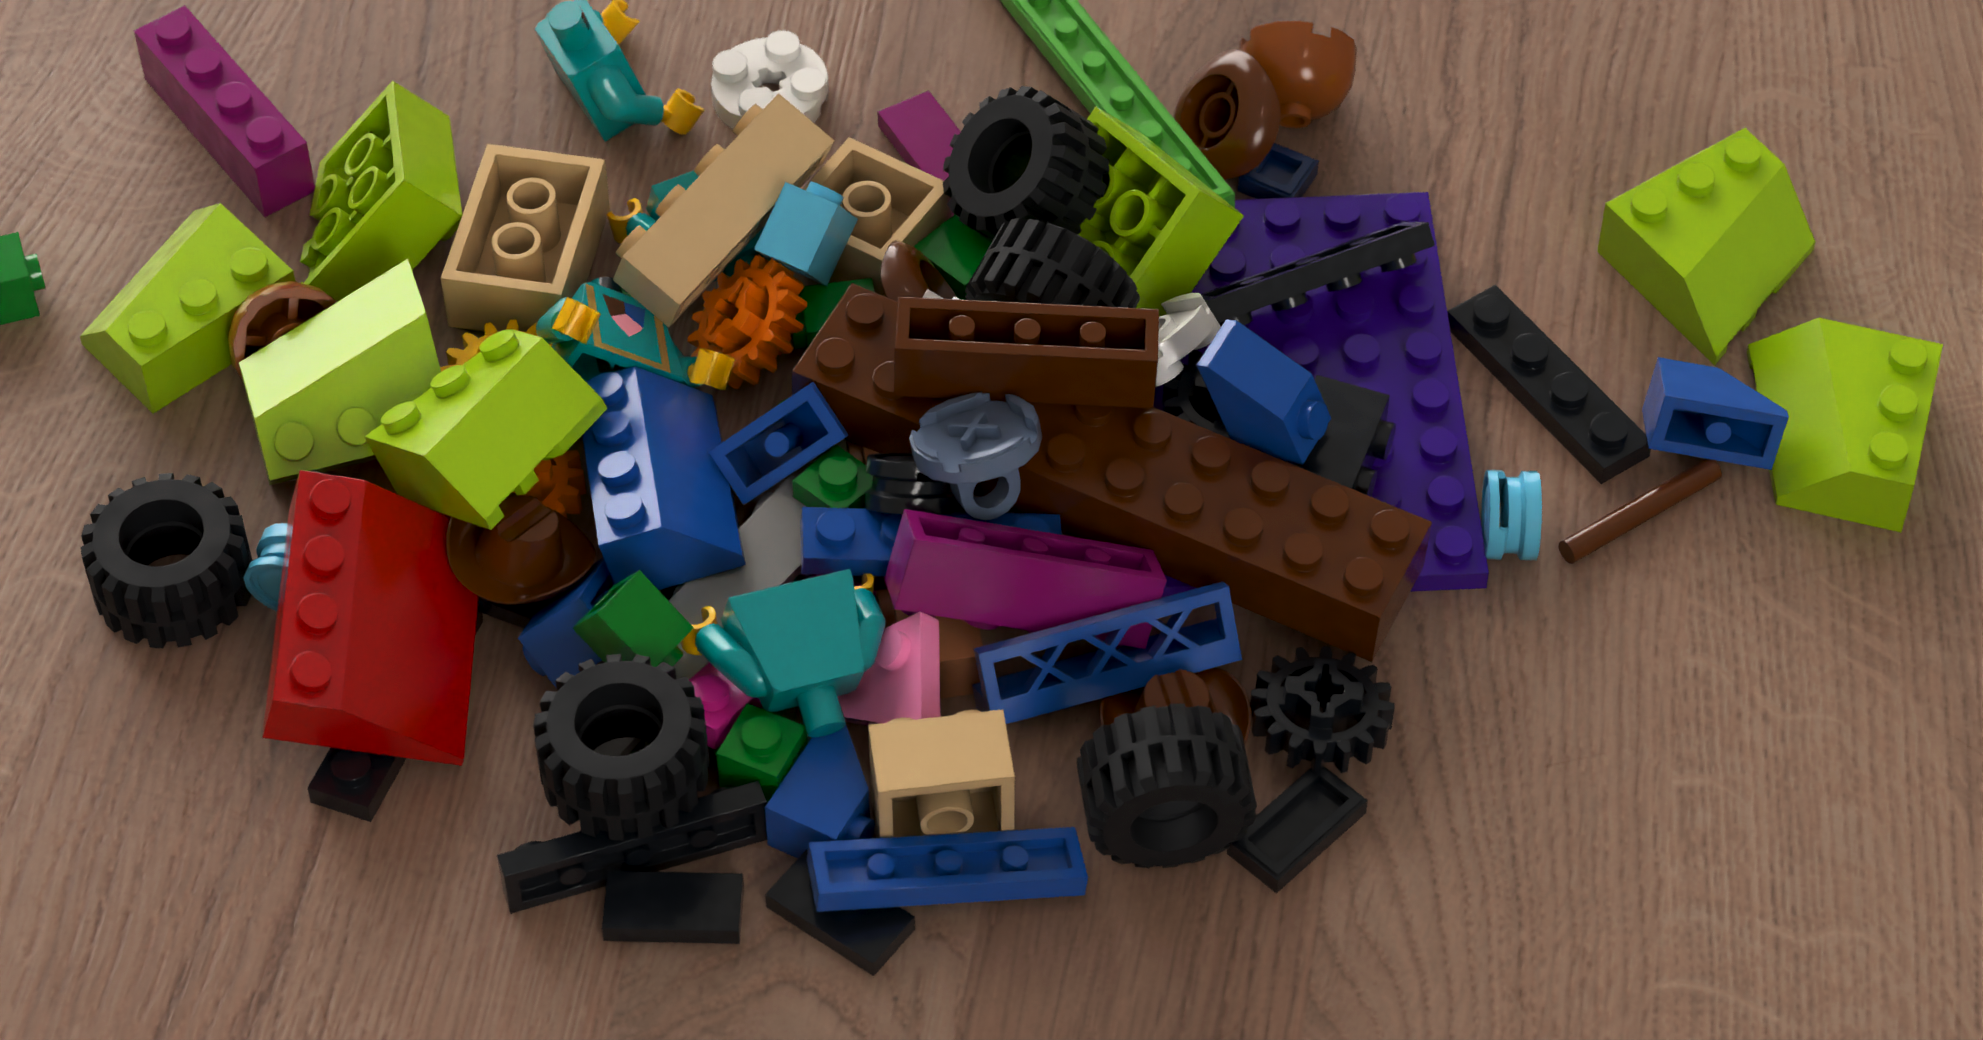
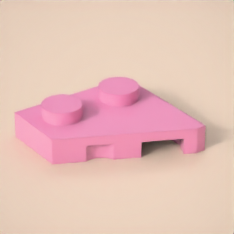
[838,612,940,726]

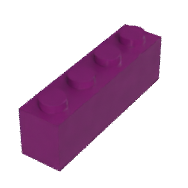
[134,5,315,217]
[885,509,1167,649]

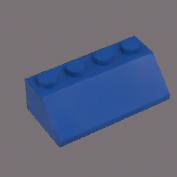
[582,366,746,590]

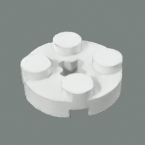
[711,31,829,129]
[1155,293,1221,387]

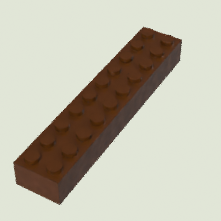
[792,283,1432,662]

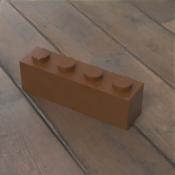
[894,297,1159,408]

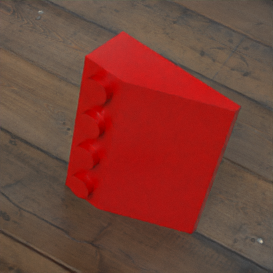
[262,470,479,766]

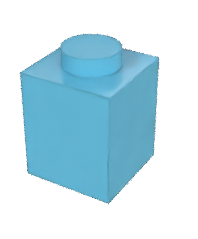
[754,181,858,286]

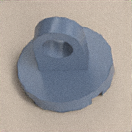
[909,392,1043,520]

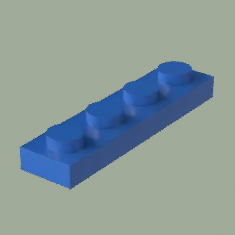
[800,507,1062,576]
[807,827,1088,912]

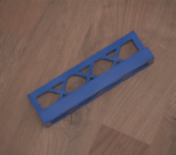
[972,581,1242,724]

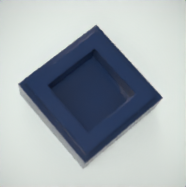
[1238,143,1319,199]

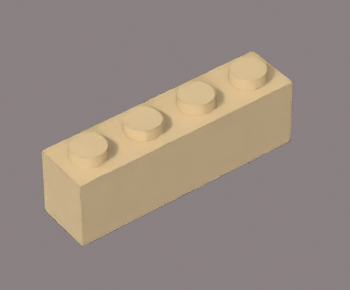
[613,93,835,327]

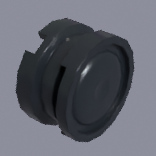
[865,453,956,515]

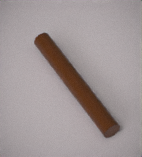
[1558,459,1722,564]

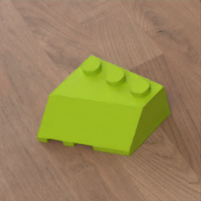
[300,81,463,302]
[1078,106,1244,317]
[1597,128,1815,366]
[80,203,296,414]
[239,259,441,486]
[1747,317,1943,533]
[364,329,608,530]

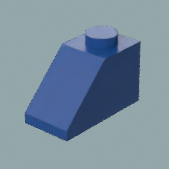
[1197,319,1332,465]
[1642,357,1789,470]
[708,382,849,505]
[518,557,614,687]
[765,725,875,858]

